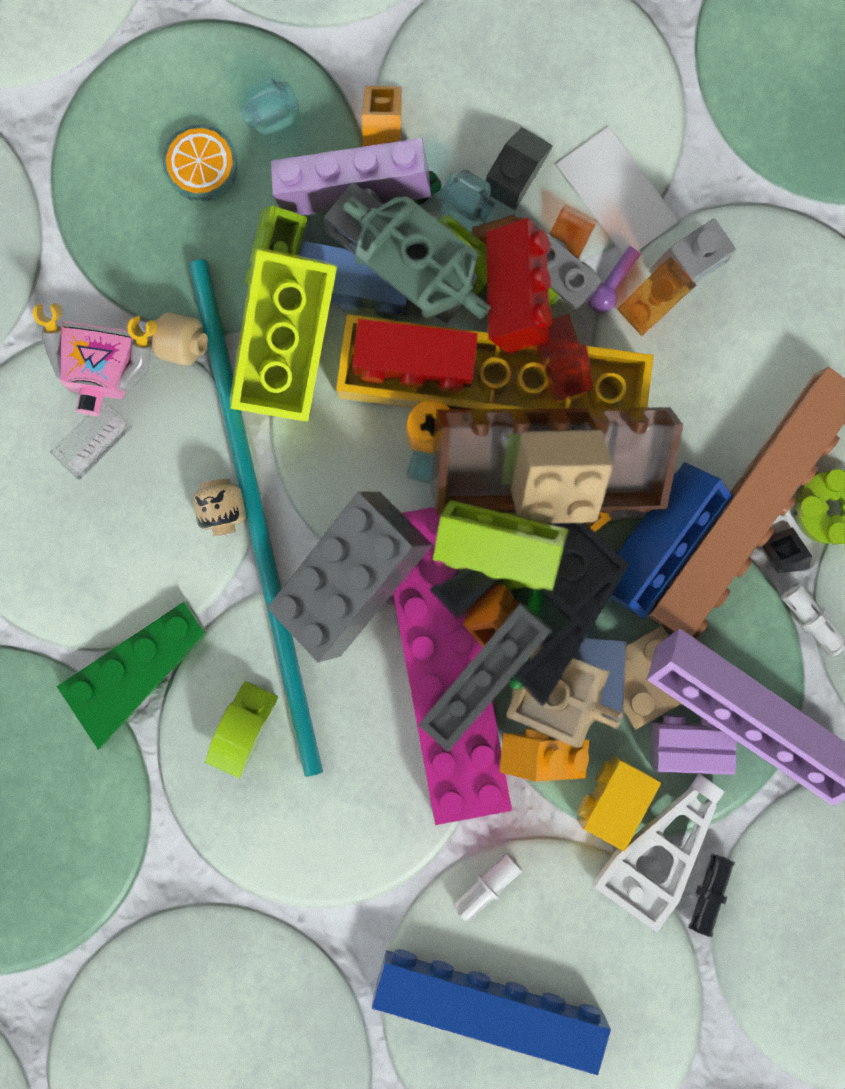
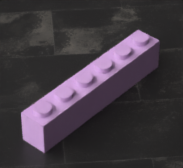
[647,628,845,806]

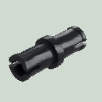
[688,853,735,937]

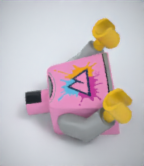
[33,303,157,416]

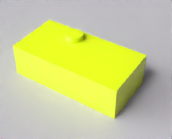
[229,247,337,422]

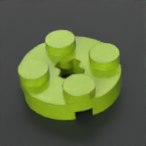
[795,469,845,545]

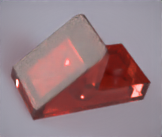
[536,314,593,403]

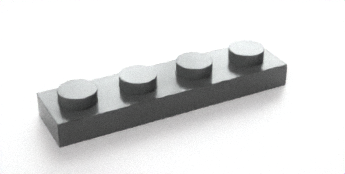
[418,603,553,752]

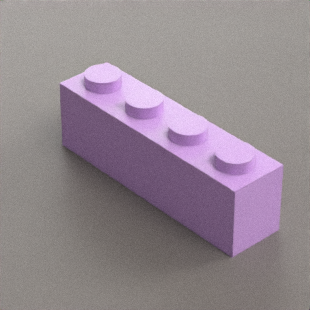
[271,138,431,215]

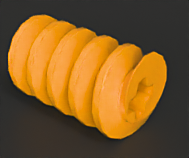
[407,400,450,459]

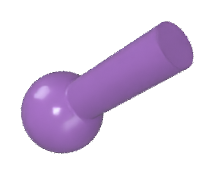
[588,246,641,313]

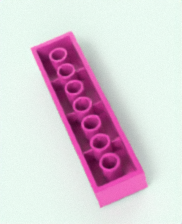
[393,507,512,825]

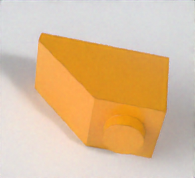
[362,86,402,147]

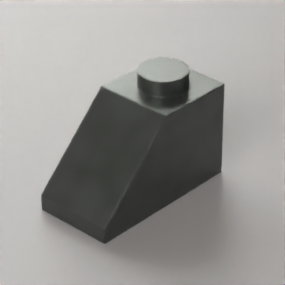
[484,127,553,211]

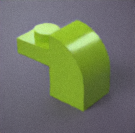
[205,681,279,779]

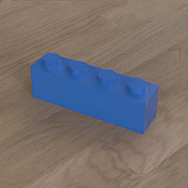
[610,462,733,620]

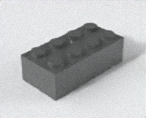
[267,491,433,663]

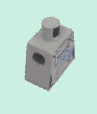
[649,218,736,301]

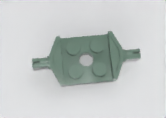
[343,196,491,320]

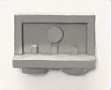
[544,230,602,309]

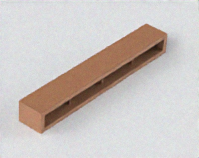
[647,367,845,639]

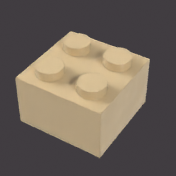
[511,430,613,524]

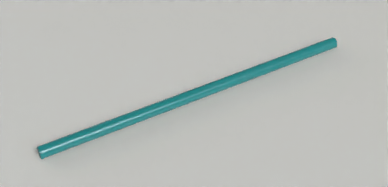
[189,259,323,777]

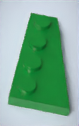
[56,601,207,750]

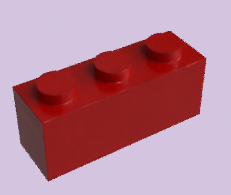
[486,217,552,353]
[352,318,478,392]

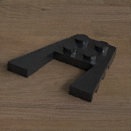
[430,522,629,707]

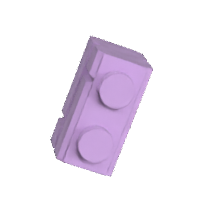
[650,715,737,775]

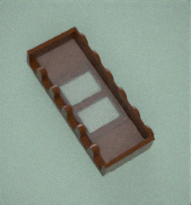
[431,407,683,514]

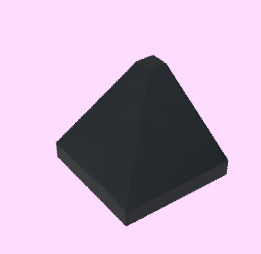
[760,527,812,573]

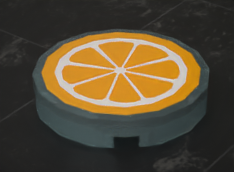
[162,124,238,201]

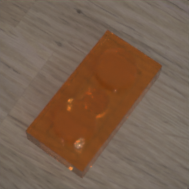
[617,257,697,337]

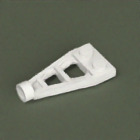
[592,773,725,933]

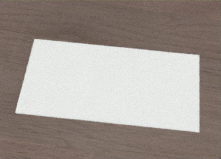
[556,126,679,255]

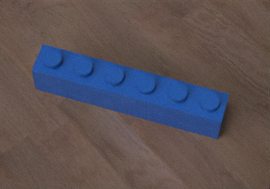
[372,949,611,1076]

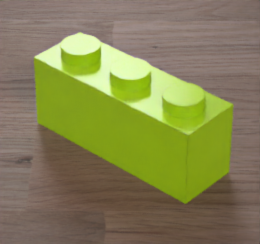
[433,500,568,590]

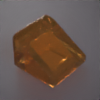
[549,205,597,259]

